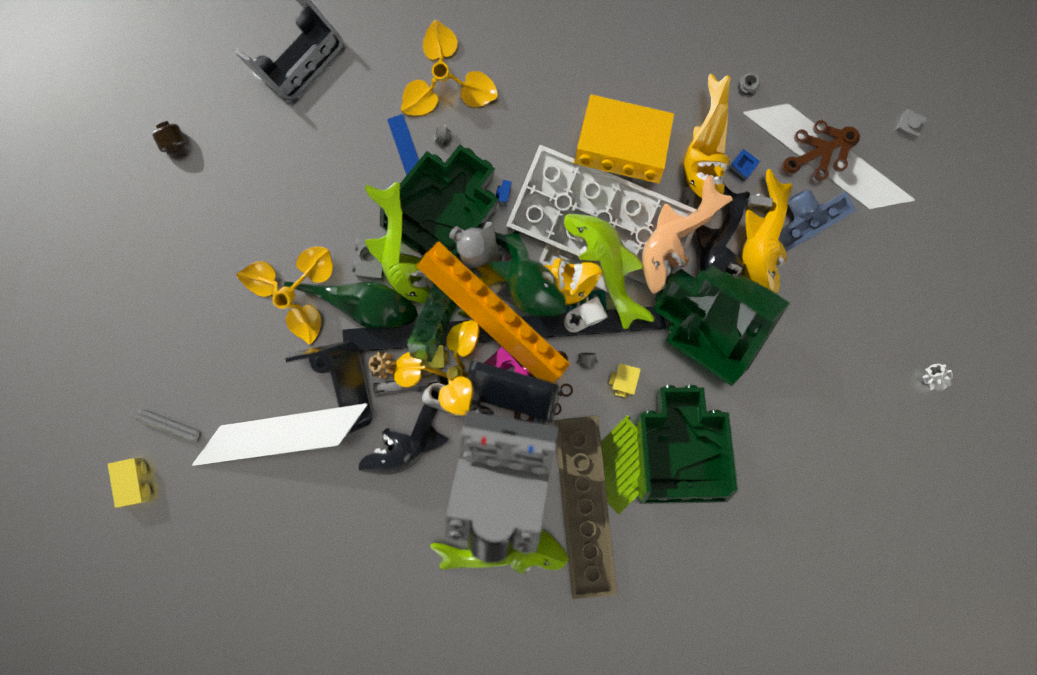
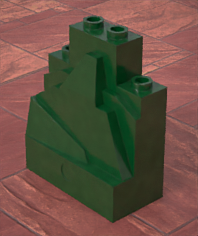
[380,144,498,259]
[653,266,790,386]
[637,385,738,504]

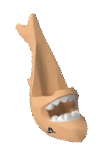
[642,175,733,293]

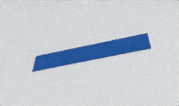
[387,114,419,175]

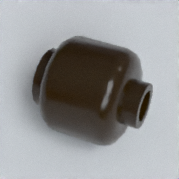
[152,121,186,155]

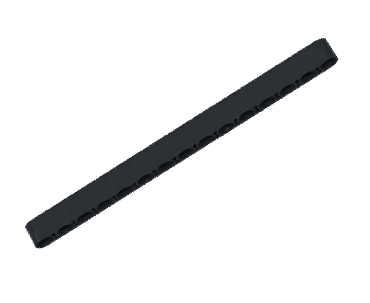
[342,306,668,352]

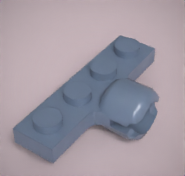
[778,190,856,252]

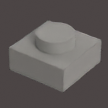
[896,109,927,139]
[746,194,773,213]

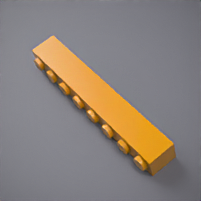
[416,241,570,383]

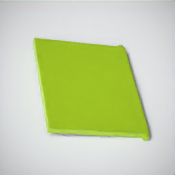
[601,415,640,515]

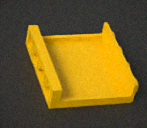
[574,94,674,184]

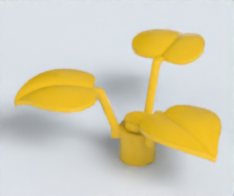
[401,19,498,116]
[236,246,333,345]
[392,320,479,416]

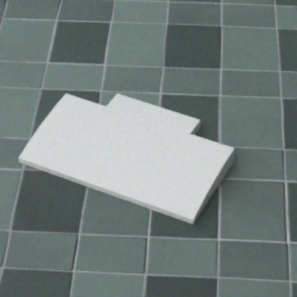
[506,145,697,292]

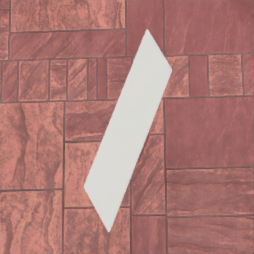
[743,104,915,209]
[192,404,367,466]

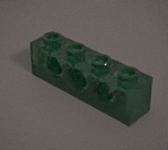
[407,284,456,363]

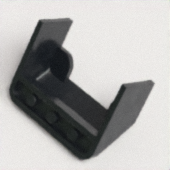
[234,0,343,100]
[285,341,373,436]
[467,360,562,425]

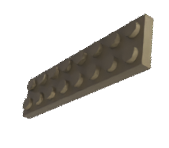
[554,416,617,599]

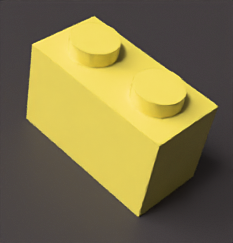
[108,458,151,508]

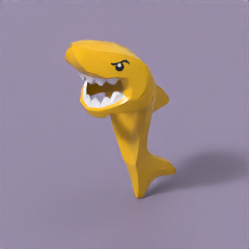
[684,74,731,198]
[740,169,793,294]
[476,258,603,305]

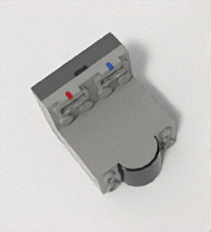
[445,411,558,563]

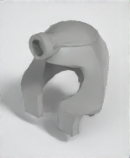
[449,221,502,269]

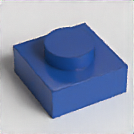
[729,149,760,180]
[496,180,512,207]

